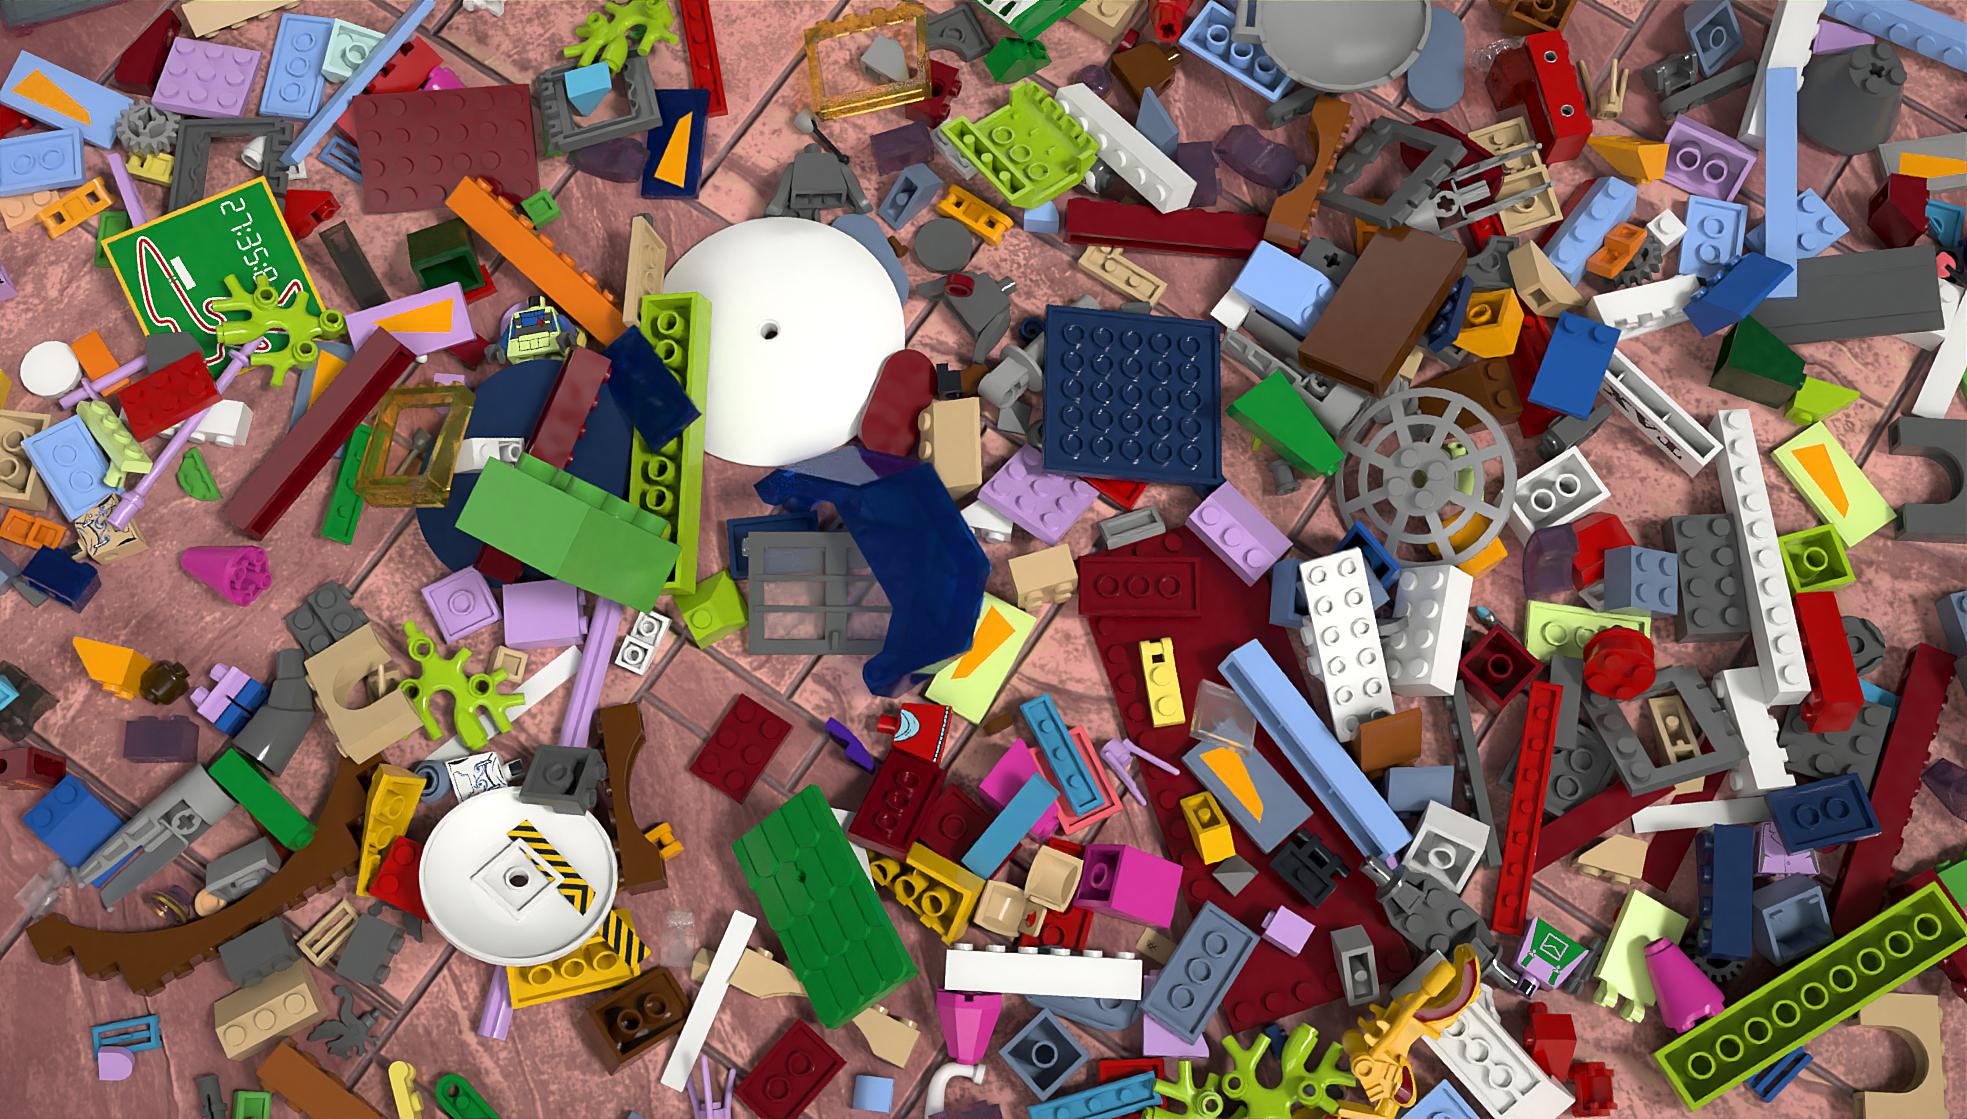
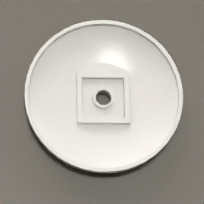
[419,786,618,967]

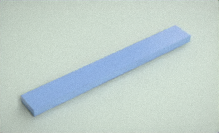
[279,0,436,166]
[1765,67,1797,300]

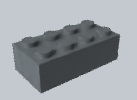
[1661,513,1750,644]

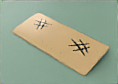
[1136,928,1177,965]

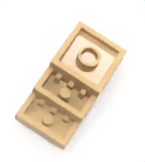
[1466,116,1563,237]

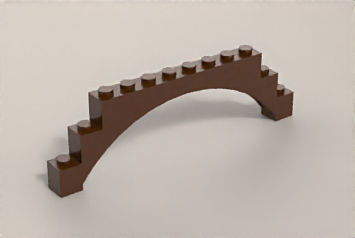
[25,750,392,997]

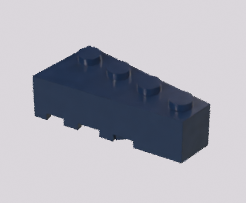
[1695,823,1754,962]

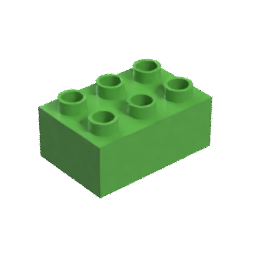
[455,451,682,615]

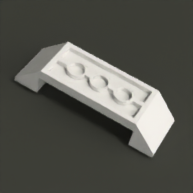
[1390,949,1576,1119]

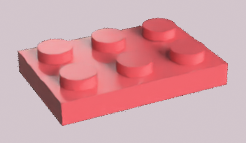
[1028,725,1123,837]

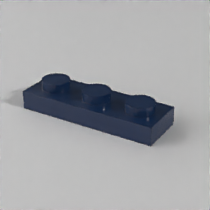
[1427,275,1475,353]

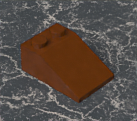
[1413,356,1524,441]
[577,964,693,1076]

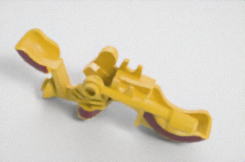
[1291,943,1481,1119]

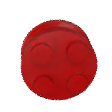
[1583,625,1656,701]

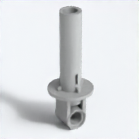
[978,294,1101,410]

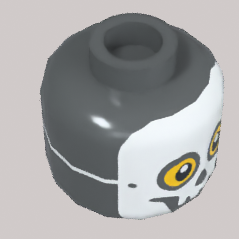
[1079,153,1116,193]

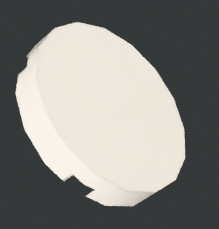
[20,341,83,399]

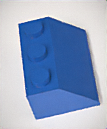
[1682,251,1794,337]

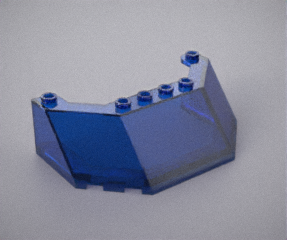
[753,446,992,699]

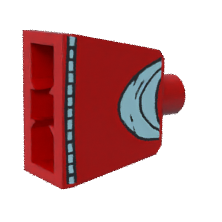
[877,703,953,768]

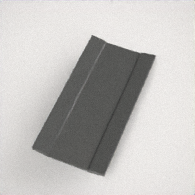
[1749,244,1945,346]

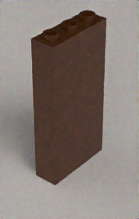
[1298,223,1467,400]

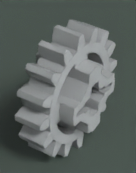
[116,99,181,157]

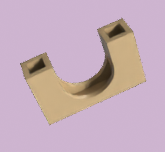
[304,623,424,765]
[1848,993,1949,1119]

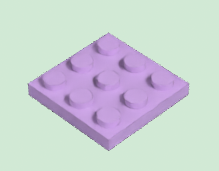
[151,37,263,119]
[977,443,1100,547]

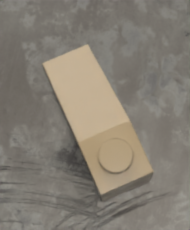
[1648,695,1705,795]

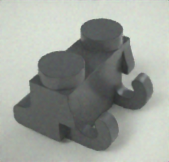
[1641,51,1698,102]

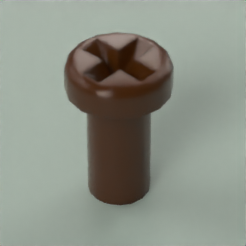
[887,235,909,258]

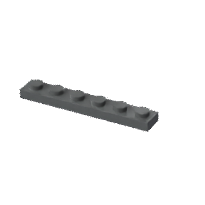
[1442,680,1503,871]

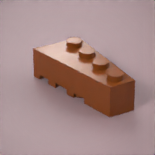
[255,1036,389,1119]

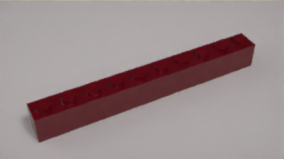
[1826,642,1957,941]

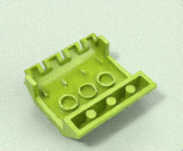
[940,81,1100,210]

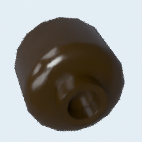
[141,660,190,705]

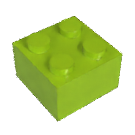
[1777,523,1856,601]

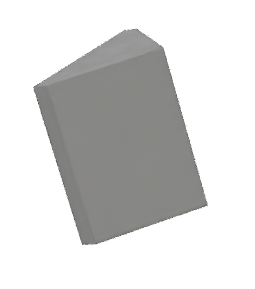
[206,836,284,904]

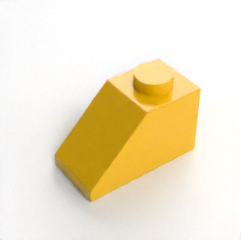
[1180,791,1236,865]

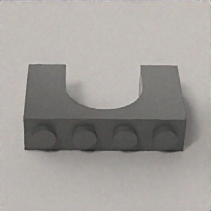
[1888,417,1967,544]

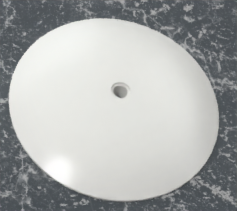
[662,217,905,467]

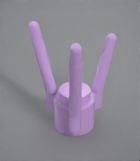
[1100,738,1180,806]
[686,1055,736,1119]

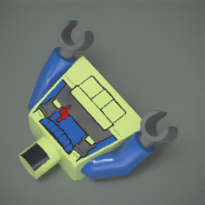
[484,296,578,365]

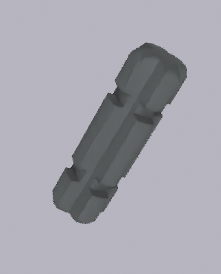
[1563,937,1607,997]

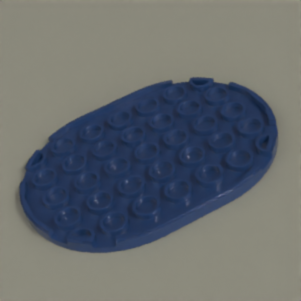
[415,359,634,588]

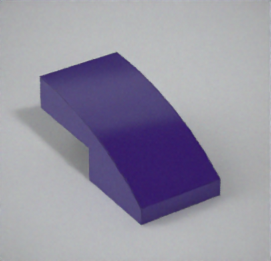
[824,717,875,775]

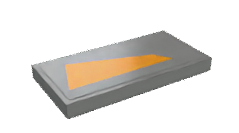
[1875,132,1967,195]

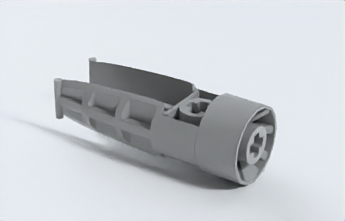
[1404,143,1556,236]
[1220,306,1372,440]
[71,761,240,912]

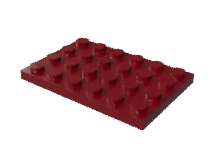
[352,84,541,213]

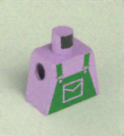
[1510,916,1589,1000]

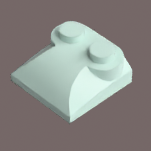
[321,18,385,83]

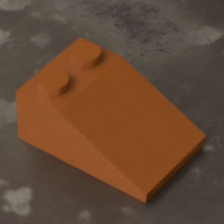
[1344,707,1422,781]

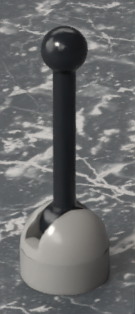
[793,108,850,165]

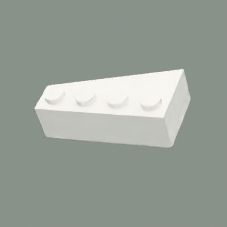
[1581,274,1701,343]
[1711,666,1796,798]

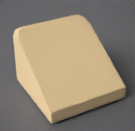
[486,646,529,684]
[368,664,404,701]

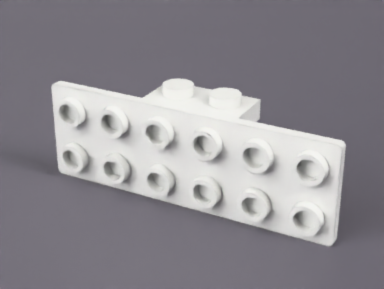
[1299,547,1395,743]

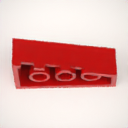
[332,35,444,147]

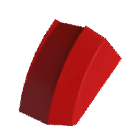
[1546,512,1636,592]

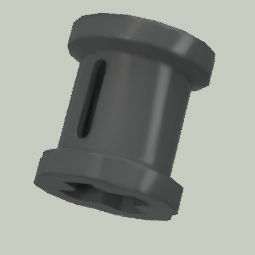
[1267,458,1302,496]

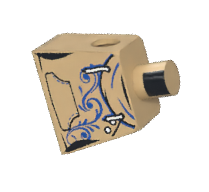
[66,492,150,565]

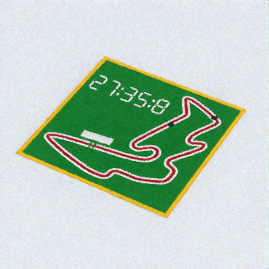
[100,175,332,382]

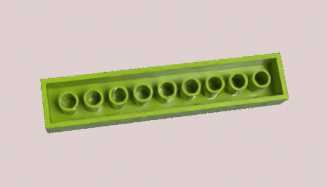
[629,291,712,596]
[1649,881,1967,1113]

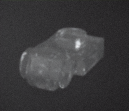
[1470,36,1525,72]
[13,858,76,920]
[660,906,696,968]

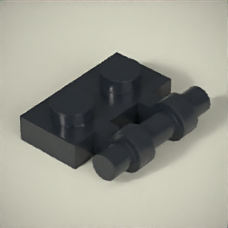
[1268,827,1351,910]

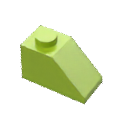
[1783,376,1860,426]

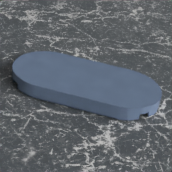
[1406,7,1465,113]
[830,213,910,309]
[1023,945,1143,1032]

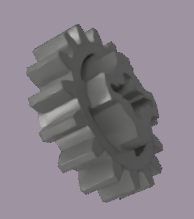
[1598,236,1663,289]

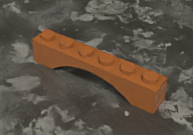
[1263,94,1354,249]

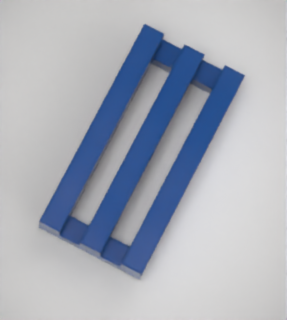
[1744,1046,1813,1103]

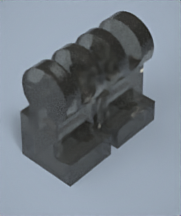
[0,660,60,742]

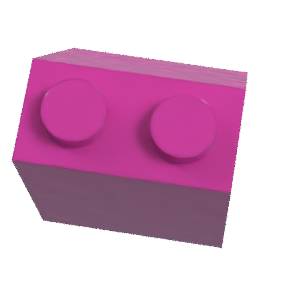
[979,738,1059,844]
[1072,843,1183,929]

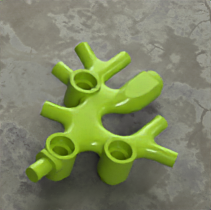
[564,0,679,76]
[212,274,348,389]
[397,620,526,752]
[1221,1022,1357,1119]
[1141,1060,1247,1119]

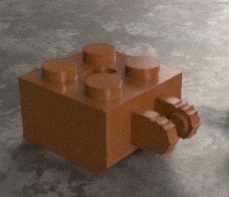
[1488,0,1578,41]

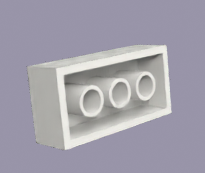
[1385,565,1473,697]

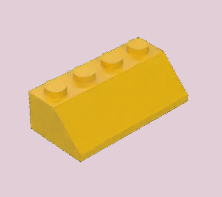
[504,907,641,1009]

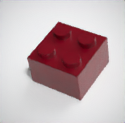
[1456,623,1544,717]

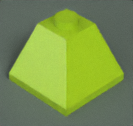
[673,569,749,650]

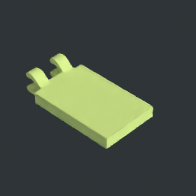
[1592,890,1689,1023]

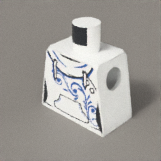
[445,752,527,804]

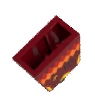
[0,746,67,791]

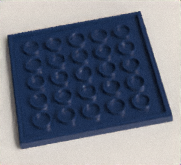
[1042,304,1222,489]

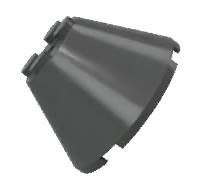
[1797,42,1907,155]

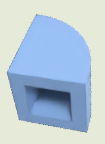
[1024,201,1059,234]
[852,1075,895,1114]

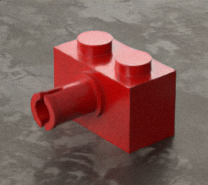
[1521,1002,1577,1082]

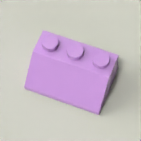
[1662,113,1758,203]
[1185,481,1293,587]

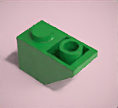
[983,37,1052,83]

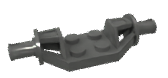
[1358,854,1519,991]

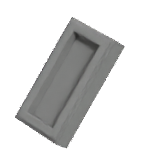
[1098,505,1166,550]

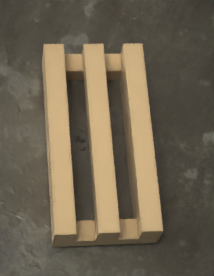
[297,899,361,968]

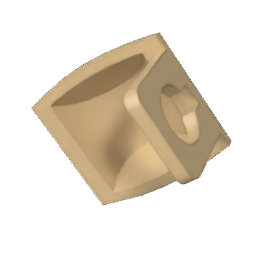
[1024,845,1084,912]
[973,880,1047,937]

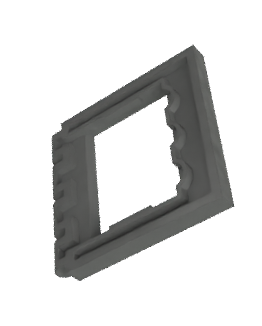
[536,44,663,153]
[1317,116,1467,229]
[168,117,294,218]
[1580,664,1749,797]

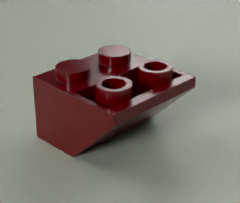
[1867,173,1930,249]

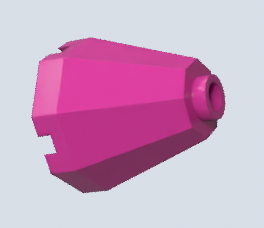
[936,987,1002,1065]

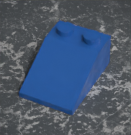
[1528,311,1622,421]
[1331,520,1401,593]
[22,773,143,889]

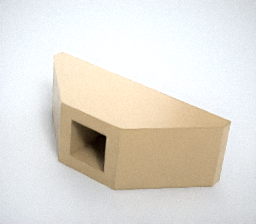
[1507,239,1587,318]

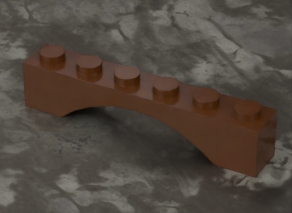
[596,702,669,896]

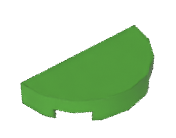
[178,446,223,502]

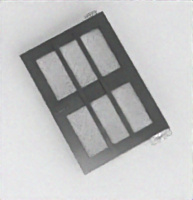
[742,531,934,655]

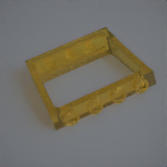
[803,1,932,122]
[353,381,476,508]

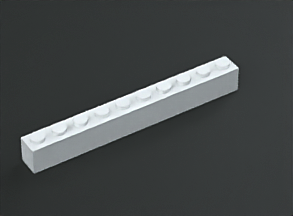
[1708,409,1811,706]

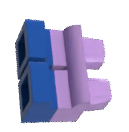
[190,663,271,738]

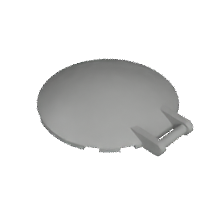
[1231,0,1432,93]

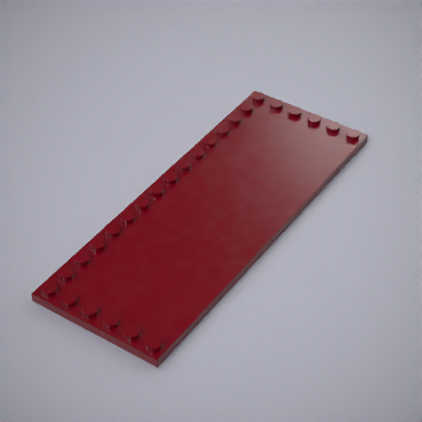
[1073,525,1415,1035]

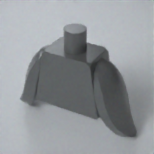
[765,143,874,216]
[916,271,1017,365]

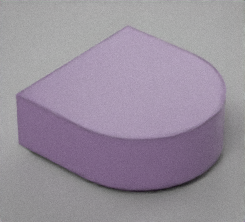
[98,1046,135,1080]

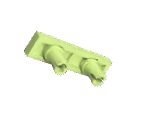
[76,400,153,488]

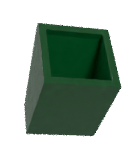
[407,217,486,293]
[1708,314,1807,410]

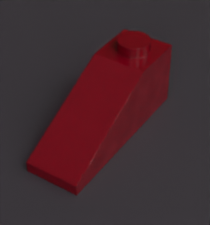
[114,9,182,97]

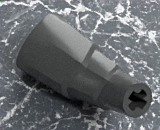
[230,648,315,777]

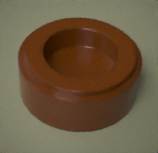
[982,712,1015,737]

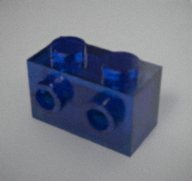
[21,544,102,614]

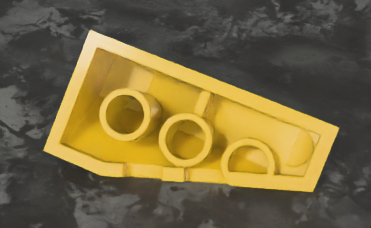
[356,763,427,897]

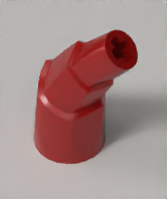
[1148,0,1194,43]

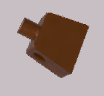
[1110,41,1183,110]

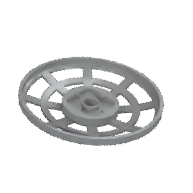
[1335,387,1517,569]

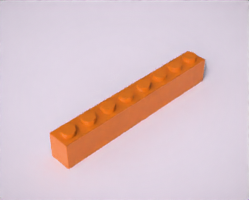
[445,176,637,356]

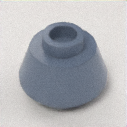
[414,760,453,803]

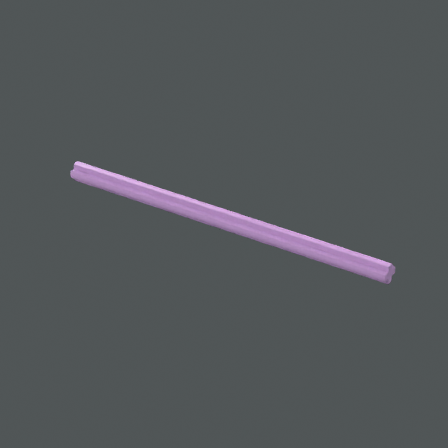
[477,595,624,1041]

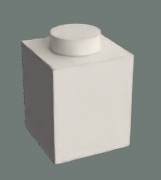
[1644,209,1688,256]

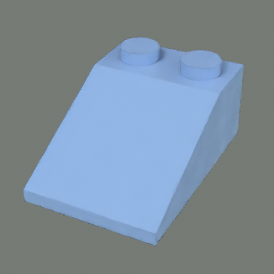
[1230,240,1339,340]

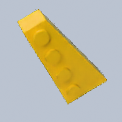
[865,842,987,947]

